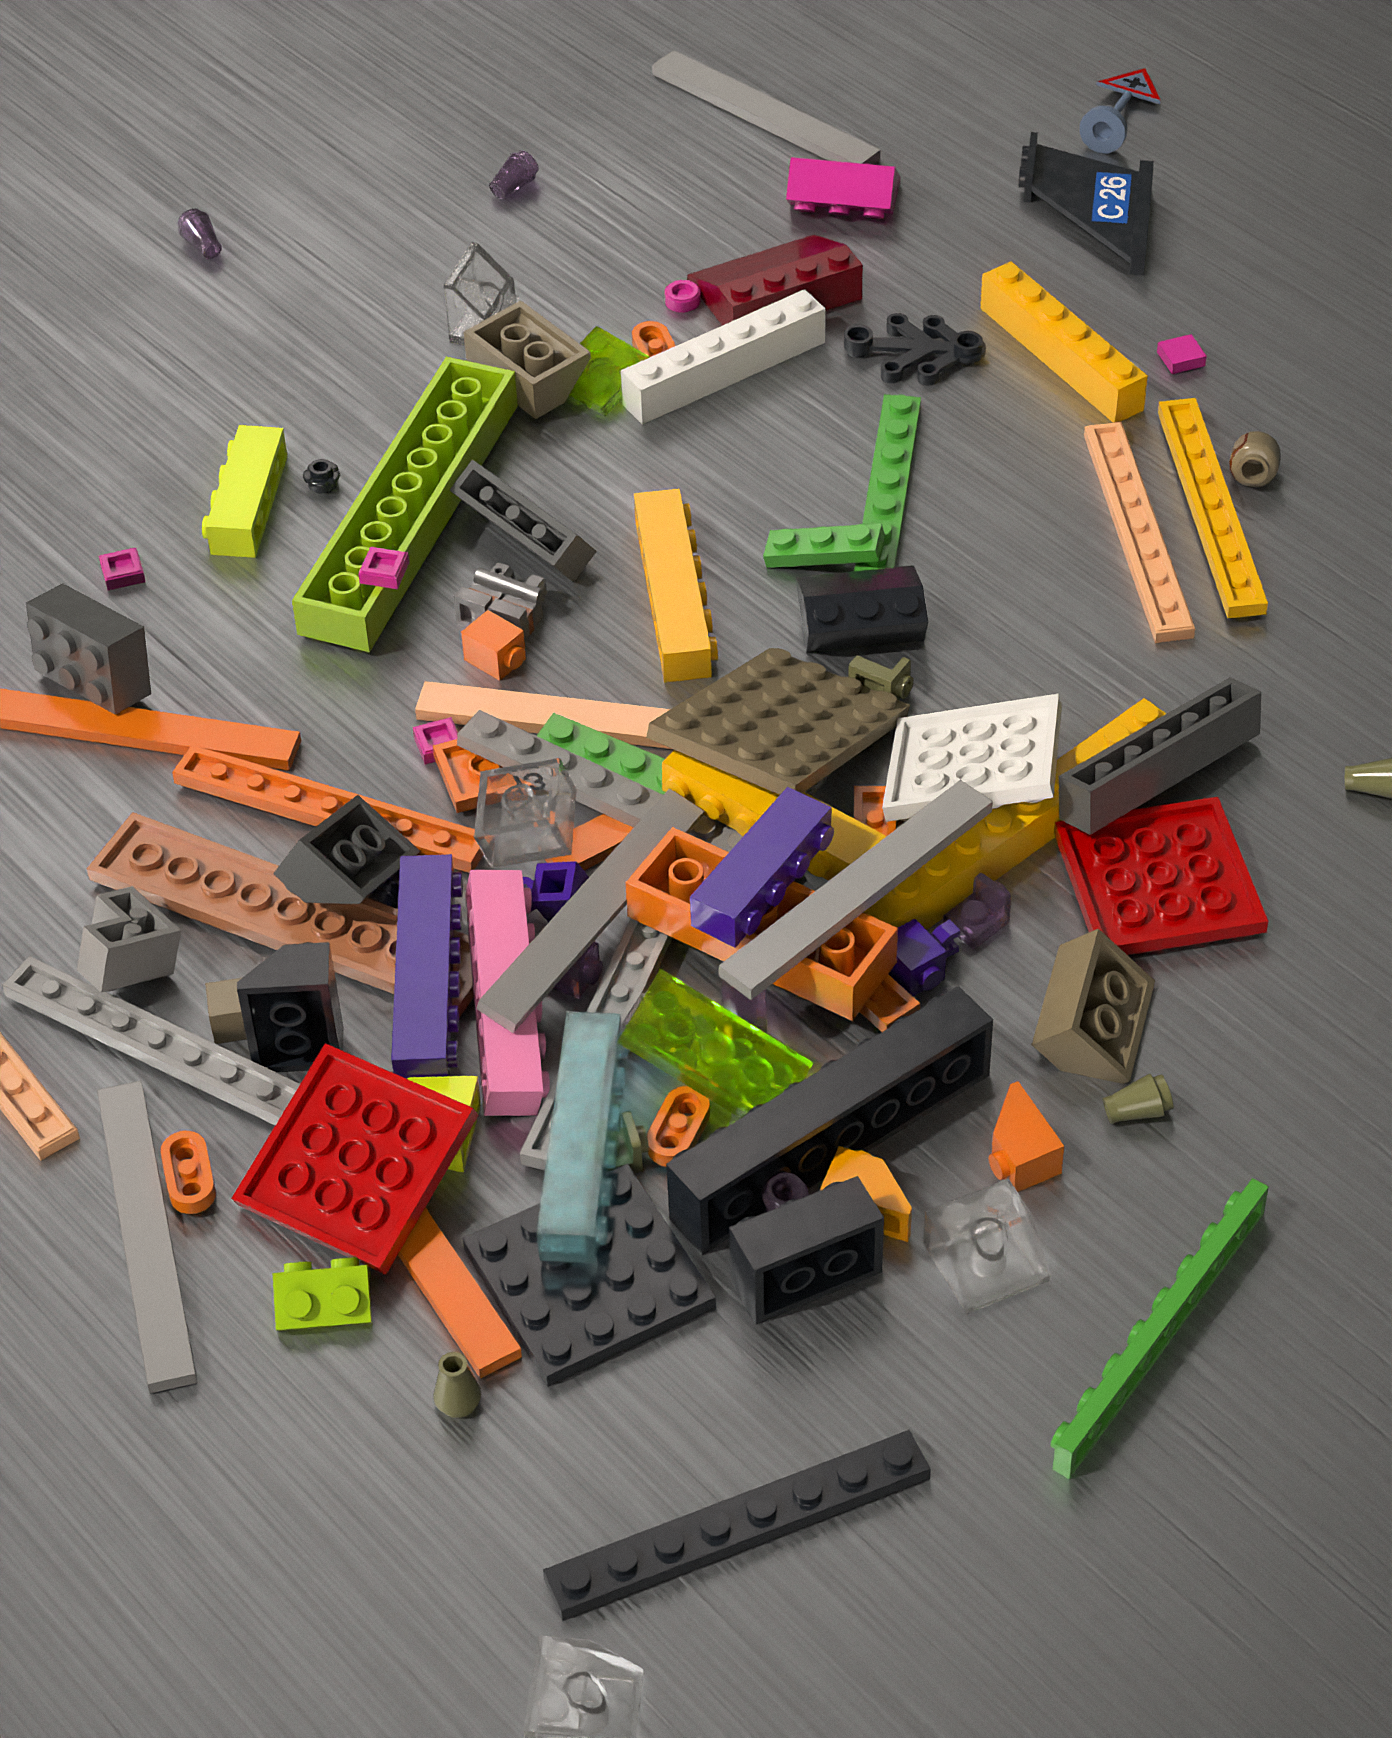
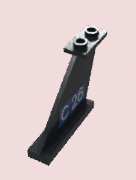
[1018,132,1154,276]

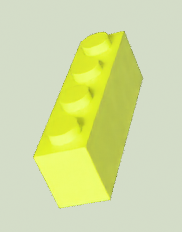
[202,425,288,558]

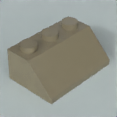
[463,300,591,419]
[1032,929,1155,1084]

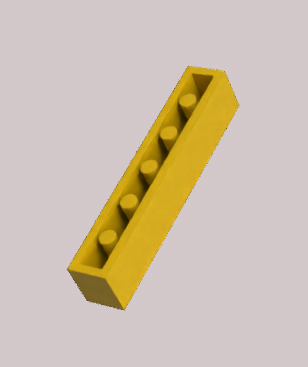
[980,261,1148,423]
[634,489,718,683]
[662,750,886,881]

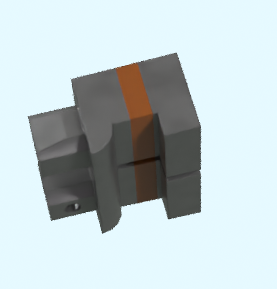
[454,562,547,642]

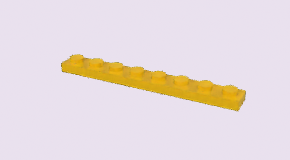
[1158,398,1268,619]

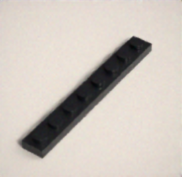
[543,1430,931,1621]

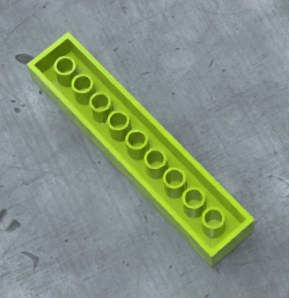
[292,356,518,652]

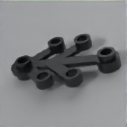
[844,313,986,386]

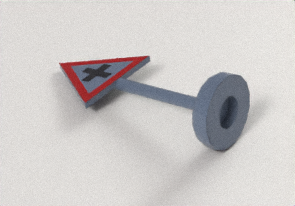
[1080,68,1161,154]

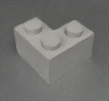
[77,886,181,993]

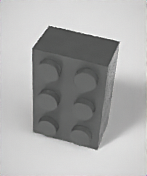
[26,583,151,715]

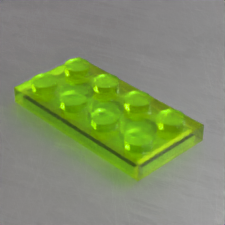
[617,969,813,1119]

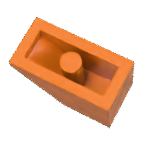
[988,1081,1064,1194]

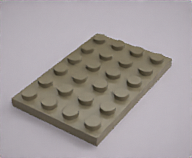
[646,648,910,795]

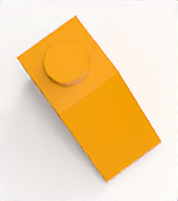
[820,1146,912,1242]

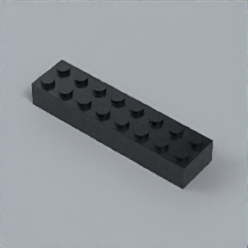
[666,986,993,1255]

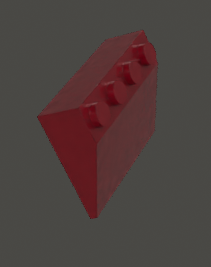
[687,234,863,326]

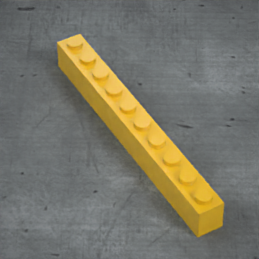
[863,698,1166,930]

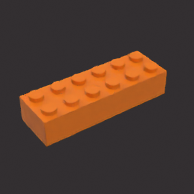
[625,827,898,1021]

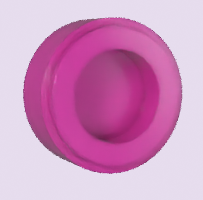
[665,280,701,313]

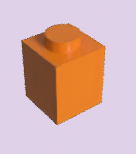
[461,610,526,681]

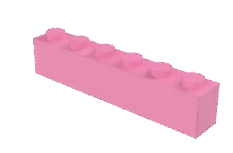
[465,870,550,1116]

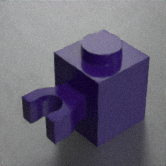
[523,861,589,923]
[888,919,960,997]

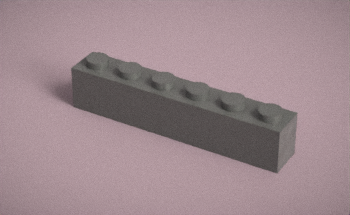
[1059,677,1262,835]

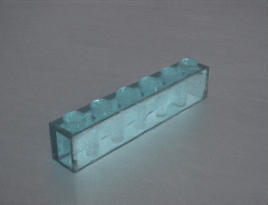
[537,1011,630,1263]

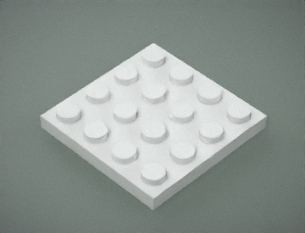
[882,693,1062,822]

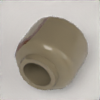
[1229,431,1281,488]

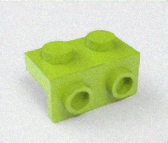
[272,1257,372,1331]

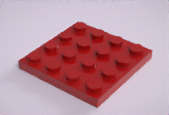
[1054,796,1269,955]
[231,1043,479,1275]

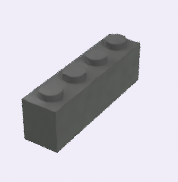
[450,459,597,583]

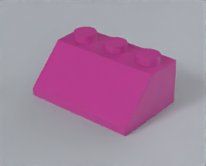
[786,157,901,219]

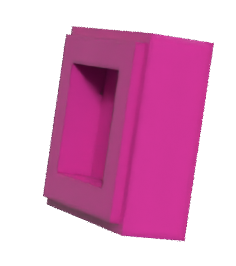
[1157,334,1207,374]
[98,547,146,591]
[358,547,410,589]
[412,717,458,765]

